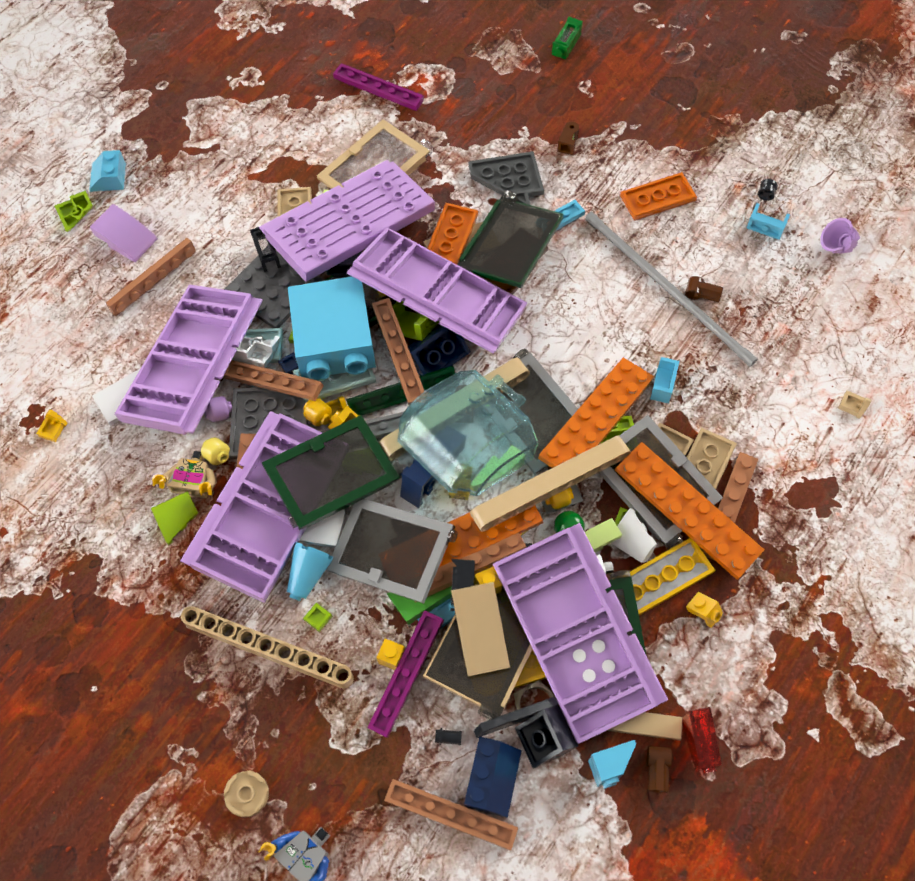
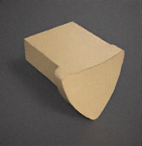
[838,390,872,419]

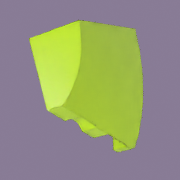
[54,191,93,232]

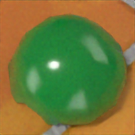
[554,511,584,533]

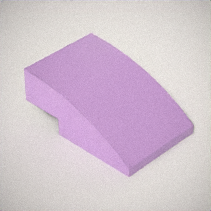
[90,204,157,262]

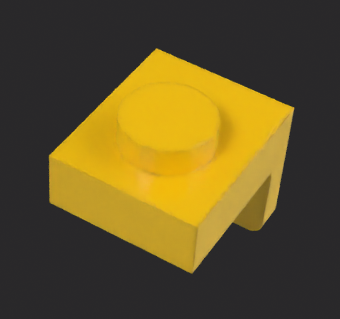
[328,406,358,429]
[686,592,723,628]

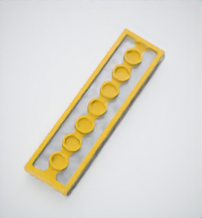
[606,538,715,620]

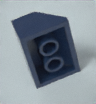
[408,324,471,376]
[464,737,522,818]

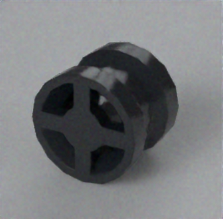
[758,179,778,201]

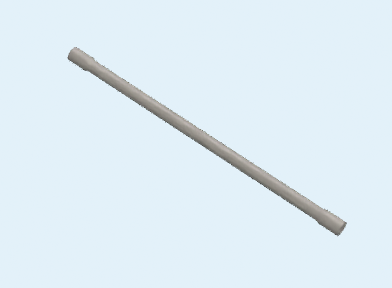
[585,212,758,367]

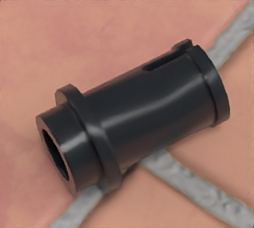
[435,728,462,745]

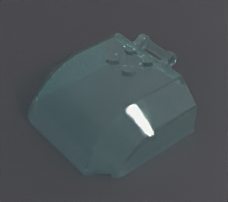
[397,370,538,496]

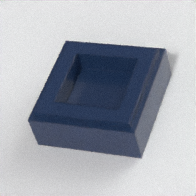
[278,352,299,375]

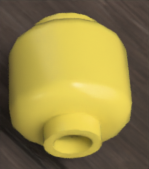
[201,437,230,466]

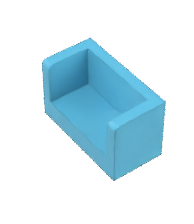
[747,203,790,240]
[650,357,680,404]

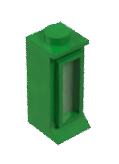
[552,16,583,60]

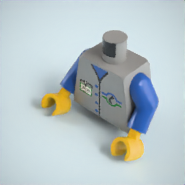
[259,827,330,881]

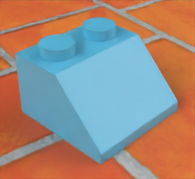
[89,150,126,192]
[588,740,636,789]

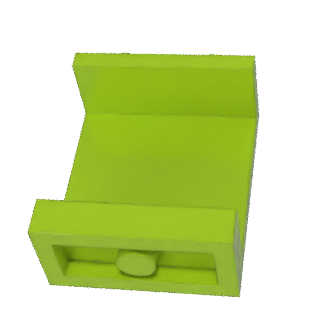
[393,301,440,341]

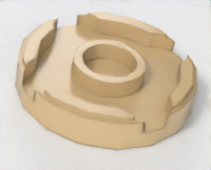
[224,771,269,817]

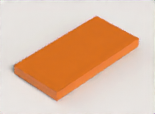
[620,172,697,221]
[427,203,478,266]

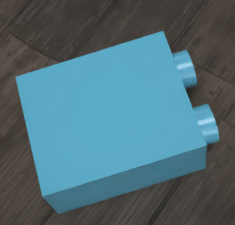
[288,277,376,381]

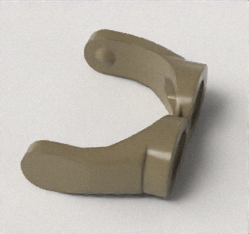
[513,679,555,710]

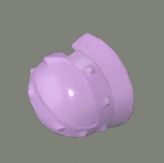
[820,218,860,254]

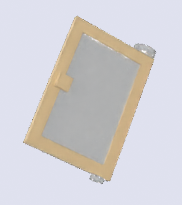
[317,119,434,189]

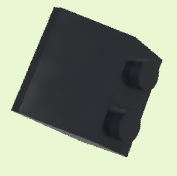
[515,706,578,769]

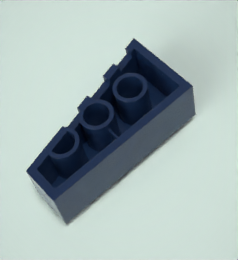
[400,426,467,509]

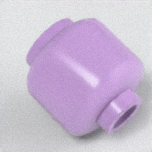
[204,396,232,422]

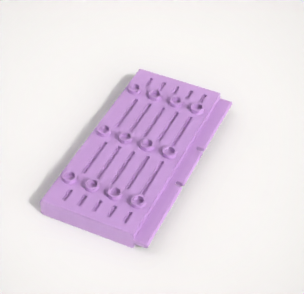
[259,160,435,282]
[347,227,527,354]
[115,285,263,435]
[180,411,349,603]
[493,523,668,744]

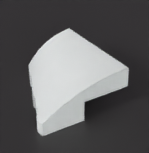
[232,336,281,368]
[611,508,657,563]

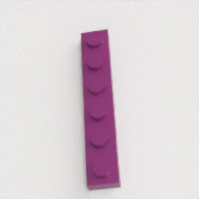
[333,63,424,111]
[367,610,444,738]

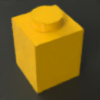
[474,566,503,594]
[376,638,405,670]

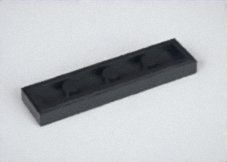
[474,697,559,738]

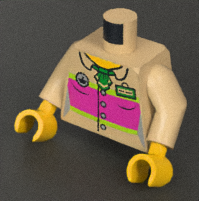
[152,451,216,498]

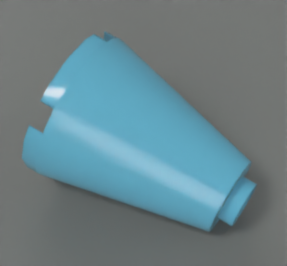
[287,542,333,601]

